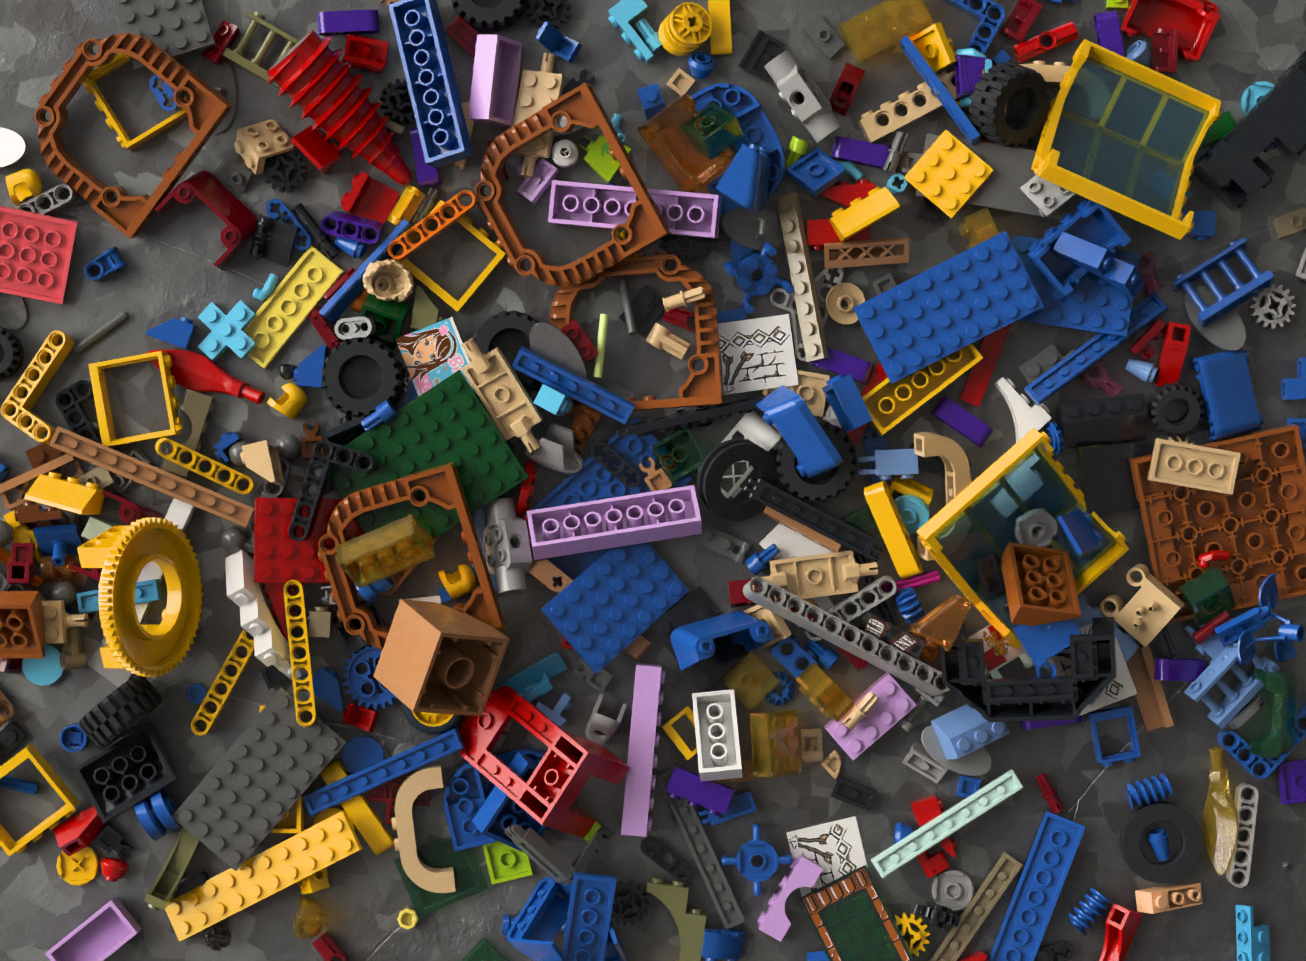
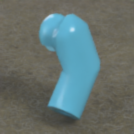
[252,274,279,301]

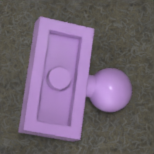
[514,158,560,204]

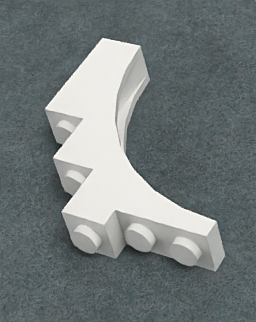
[989,377,1051,517]
[225,550,307,680]

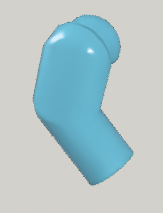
[611,113,626,143]
[837,161,864,182]

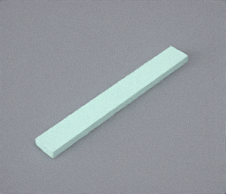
[870,769,1024,878]

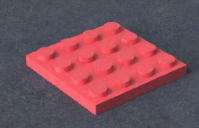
[0,206,78,304]

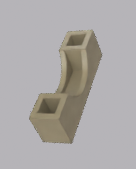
[160,389,214,477]

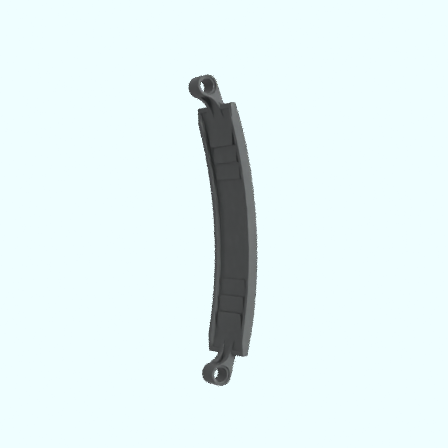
[896,134,1162,235]

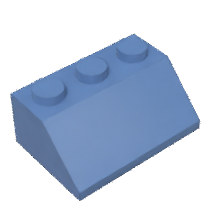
[931,704,1010,760]

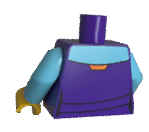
[952,48,993,109]

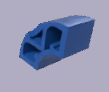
[701,928,745,961]

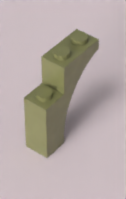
[144,826,201,911]
[646,877,707,961]

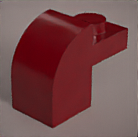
[7,543,35,585]

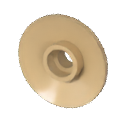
[826,282,865,325]

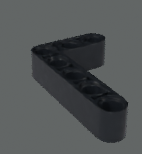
[289,440,377,542]

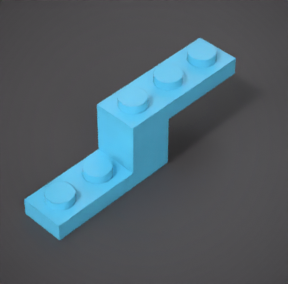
[608,0,654,63]

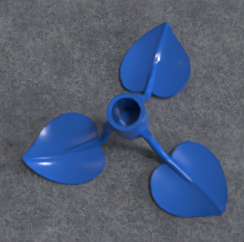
[1237,574,1305,666]

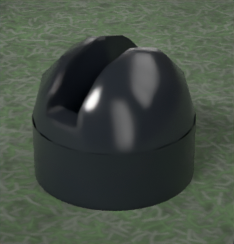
[279,364,296,380]

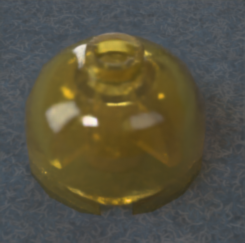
[293,896,328,939]

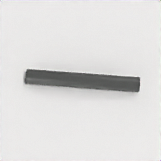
[618,277,637,335]
[72,311,128,355]

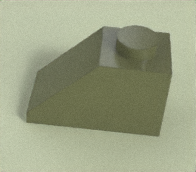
[410,286,443,330]

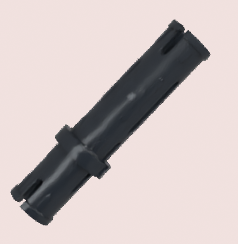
[291,203,341,260]

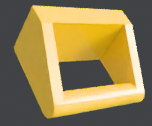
[889,475,934,506]
[662,705,697,760]

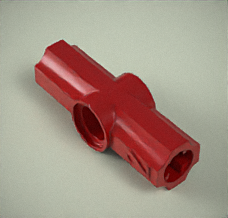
[1013,21,1079,63]

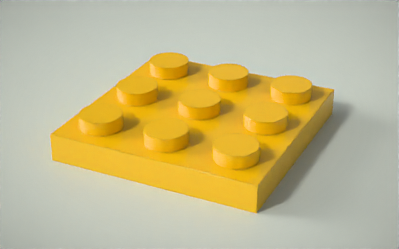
[904,129,994,219]

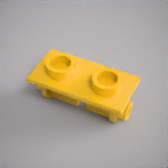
[387,184,426,226]

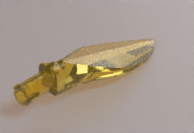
[1202,747,1238,875]

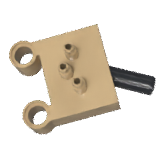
[1100,564,1185,659]

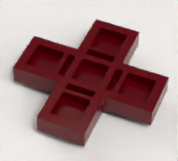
[366,771,431,824]

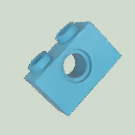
[533,384,574,416]

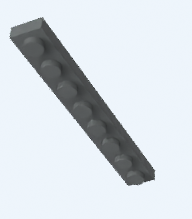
[657,768,745,930]

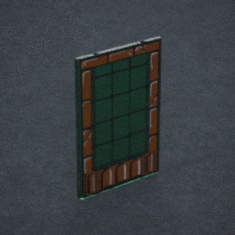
[799,865,914,961]

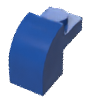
[1281,357,1306,400]

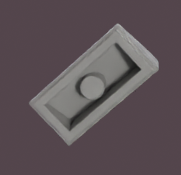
[902,741,948,784]

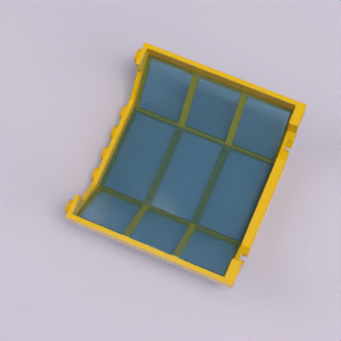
[1031,39,1222,240]
[916,428,1129,650]

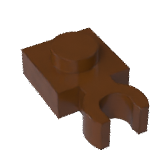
[301,422,324,460]

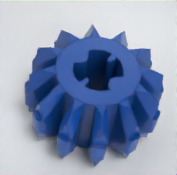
[894,587,925,624]

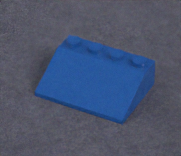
[472,752,547,852]

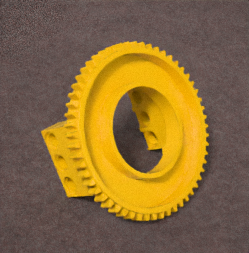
[77,518,203,677]

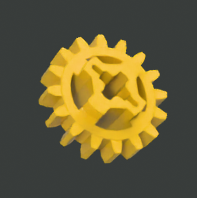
[884,912,930,957]

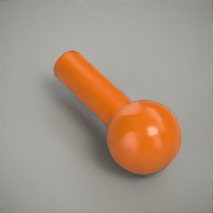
[350,289,369,313]

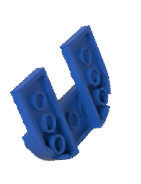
[667,83,787,216]
[444,747,553,851]

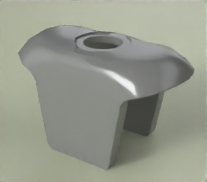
[524,423,583,474]
[585,694,627,745]

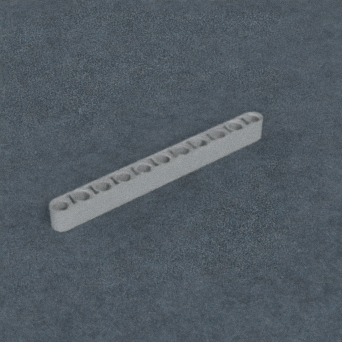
[743,577,950,697]

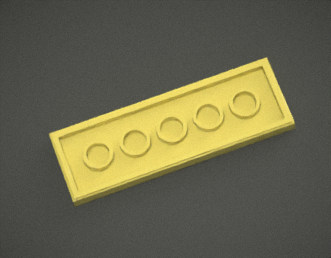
[243,245,344,369]

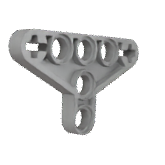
[770,268,843,362]

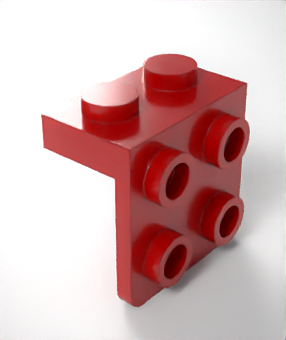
[341,171,399,226]

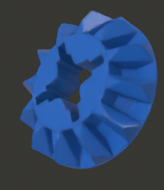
[1044,421,1065,455]
[761,672,795,706]

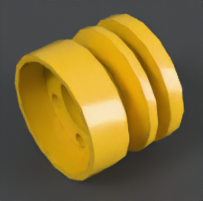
[658,2,713,56]

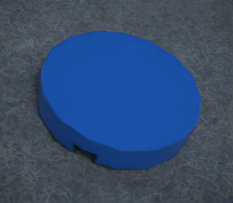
[342,735,385,774]

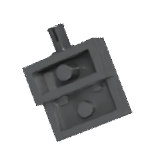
[1018,344,1077,389]

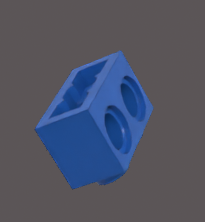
[769,634,818,682]

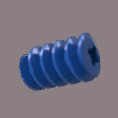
[1126,773,1173,810]
[1068,888,1112,936]

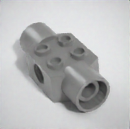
[764,49,841,143]
[483,498,532,596]

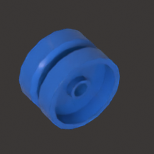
[134,788,182,841]

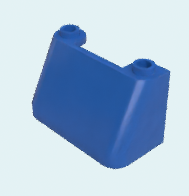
[716,143,771,212]
[1190,348,1263,441]
[670,611,774,671]

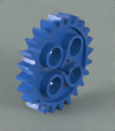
[341,644,399,710]

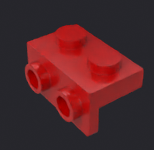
[342,33,390,73]

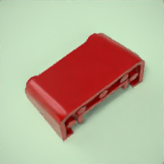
[1120,0,1220,61]

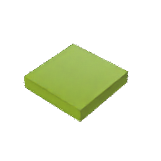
[482,840,533,885]

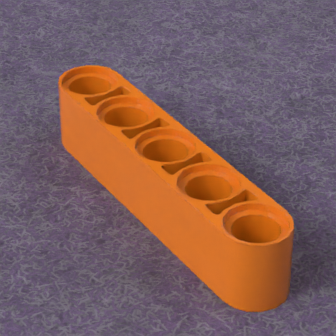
[388,190,477,261]

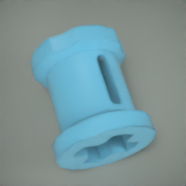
[887,173,907,195]

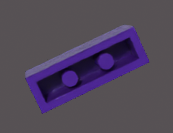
[665,765,734,816]

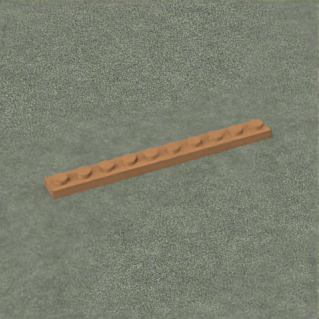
[49,426,255,529]

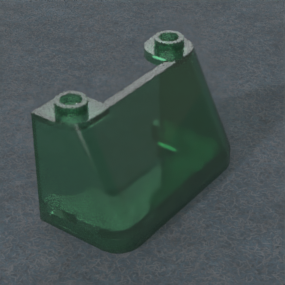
[1249,668,1297,758]

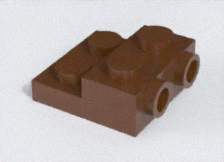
[14,502,70,531]

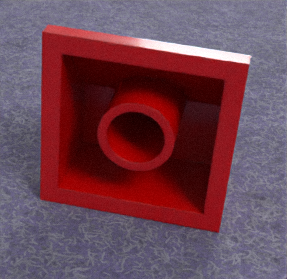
[291,125,343,175]

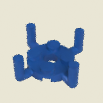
[724,241,794,314]
[721,822,793,897]

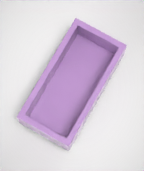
[468,35,523,127]
[824,672,917,760]
[45,897,142,961]

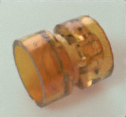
[41,554,77,583]

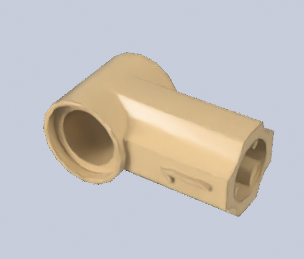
[645,323,690,360]

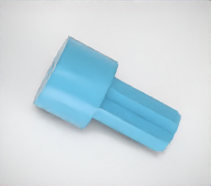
[635,18,663,54]

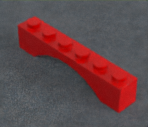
[1099,903,1143,961]

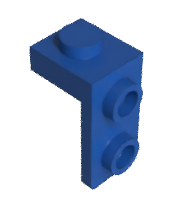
[536,21,582,64]

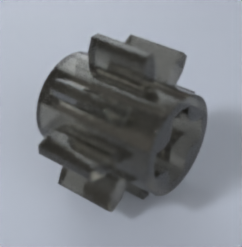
[205,924,231,951]

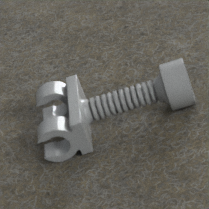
[896,676,946,733]

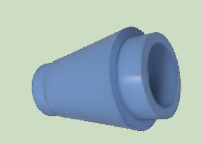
[1125,358,1158,383]

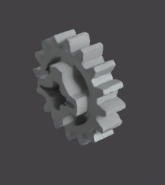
[1249,283,1296,329]

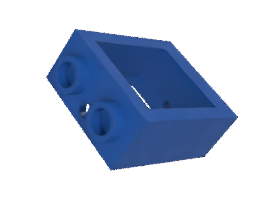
[822,374,873,433]
[1087,705,1141,766]

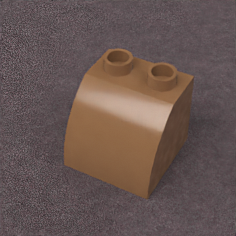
[373,599,510,716]

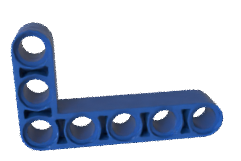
[942,0,1005,54]
[1217,702,1306,779]

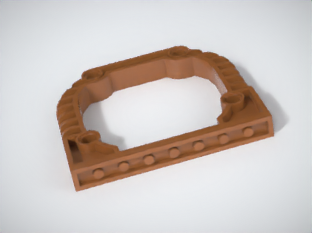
[34,33,234,239]
[475,83,671,287]
[550,251,725,416]
[318,462,505,650]

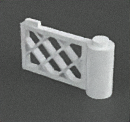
[696,409,782,498]

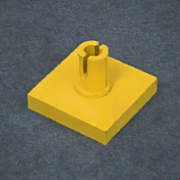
[909,22,956,73]

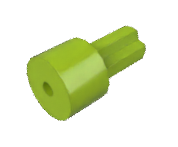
[786,136,810,169]

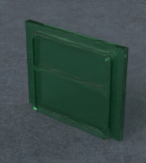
[394,835,488,918]

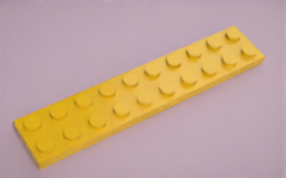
[165,811,362,942]

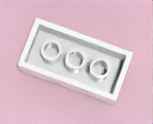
[692,689,743,782]

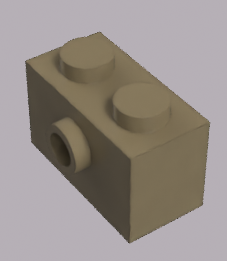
[306,606,334,638]

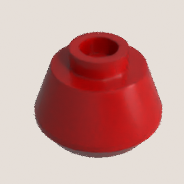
[101,857,129,882]

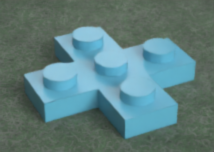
[198,300,258,362]

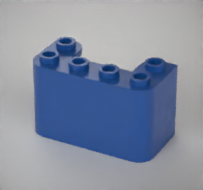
[1027,199,1131,296]

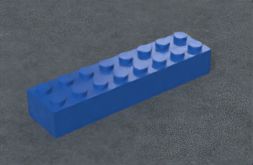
[389,0,474,169]

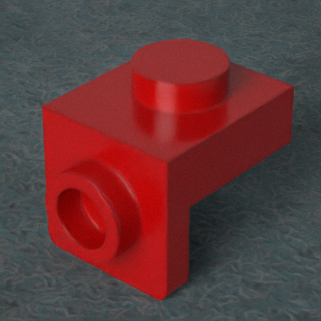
[342,703,380,733]

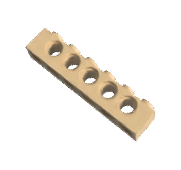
[858,71,957,143]

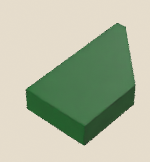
[1200,111,1236,147]

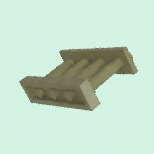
[222,11,299,89]

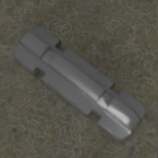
[412,187,440,224]

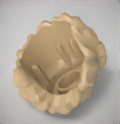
[363,259,414,302]

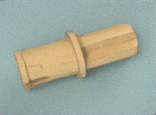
[662,287,706,311]
[842,692,878,730]

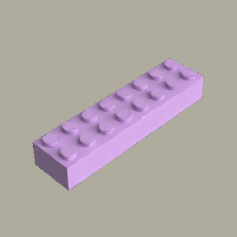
[548,180,722,239]
[526,485,702,560]
[621,662,665,837]

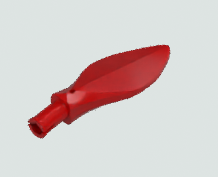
[146,349,265,405]

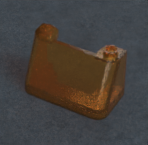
[638,93,734,193]
[905,595,972,663]

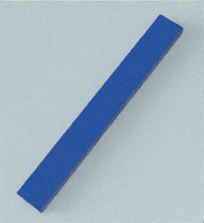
[1024,292,1168,406]
[302,728,465,816]

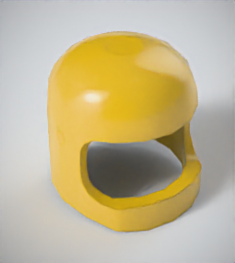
[6,168,43,207]
[267,383,308,420]
[438,564,477,600]

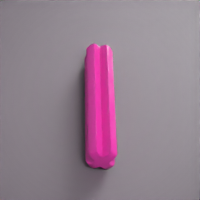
[881,570,940,593]

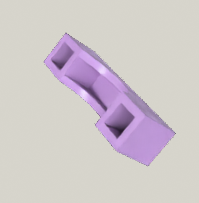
[757,854,823,942]

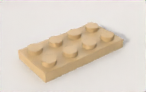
[1148,438,1241,495]

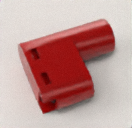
[917,850,950,878]

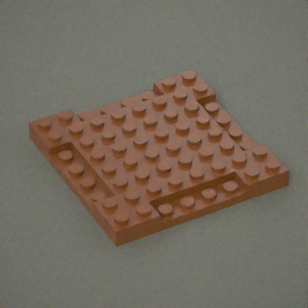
[1129,424,1306,624]

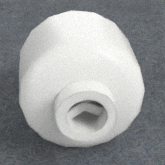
[551,139,579,168]

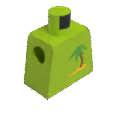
[579,135,631,184]

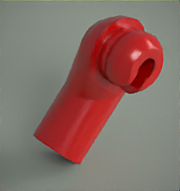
[1197,550,1230,568]

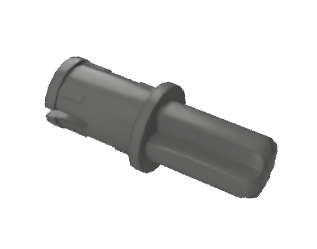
[882,131,908,174]

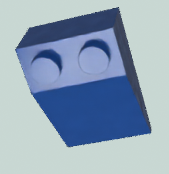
[1057,509,1104,560]

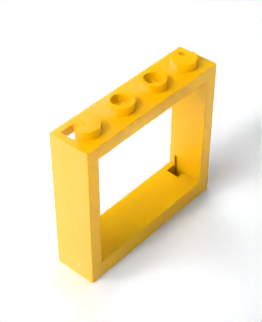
[84,54,189,151]
[395,200,507,313]
[88,351,183,447]
[0,743,79,856]

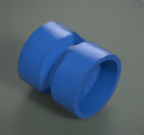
[354,564,394,603]
[59,722,92,752]

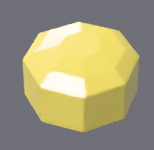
[397,907,419,930]

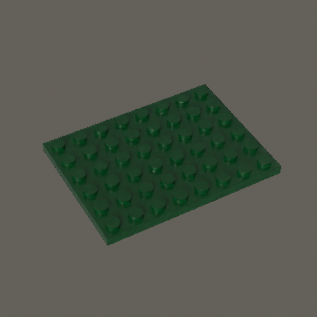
[330,370,529,569]

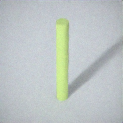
[593,314,609,378]

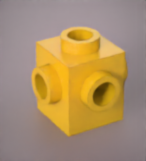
[297,868,330,895]

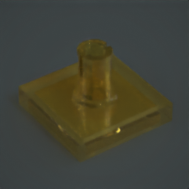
[721,651,781,710]

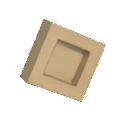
[666,68,696,98]

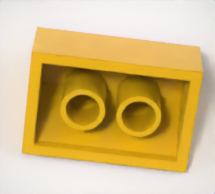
[829,186,900,242]
[24,471,105,515]

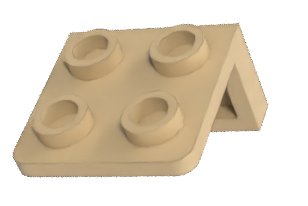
[234,119,294,175]

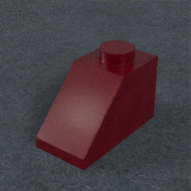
[829,62,865,116]

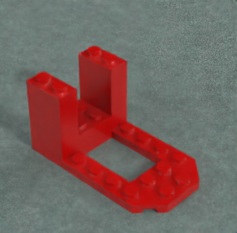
[460,685,630,838]

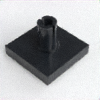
[325,415,366,446]

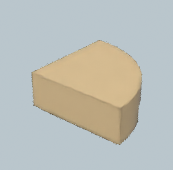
[820,749,841,779]

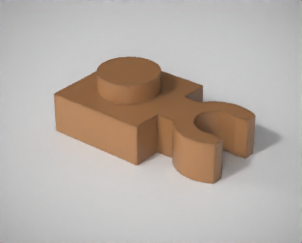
[639,457,673,491]

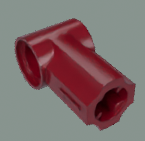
[662,307,696,333]
[312,932,350,961]

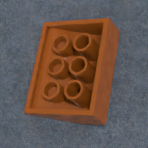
[1000,542,1081,626]
[0,591,45,659]

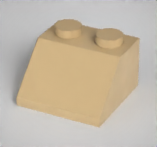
[240,440,285,486]

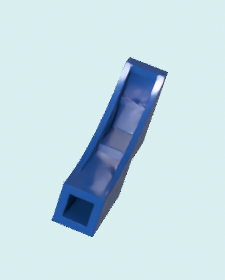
[1053,231,1144,298]

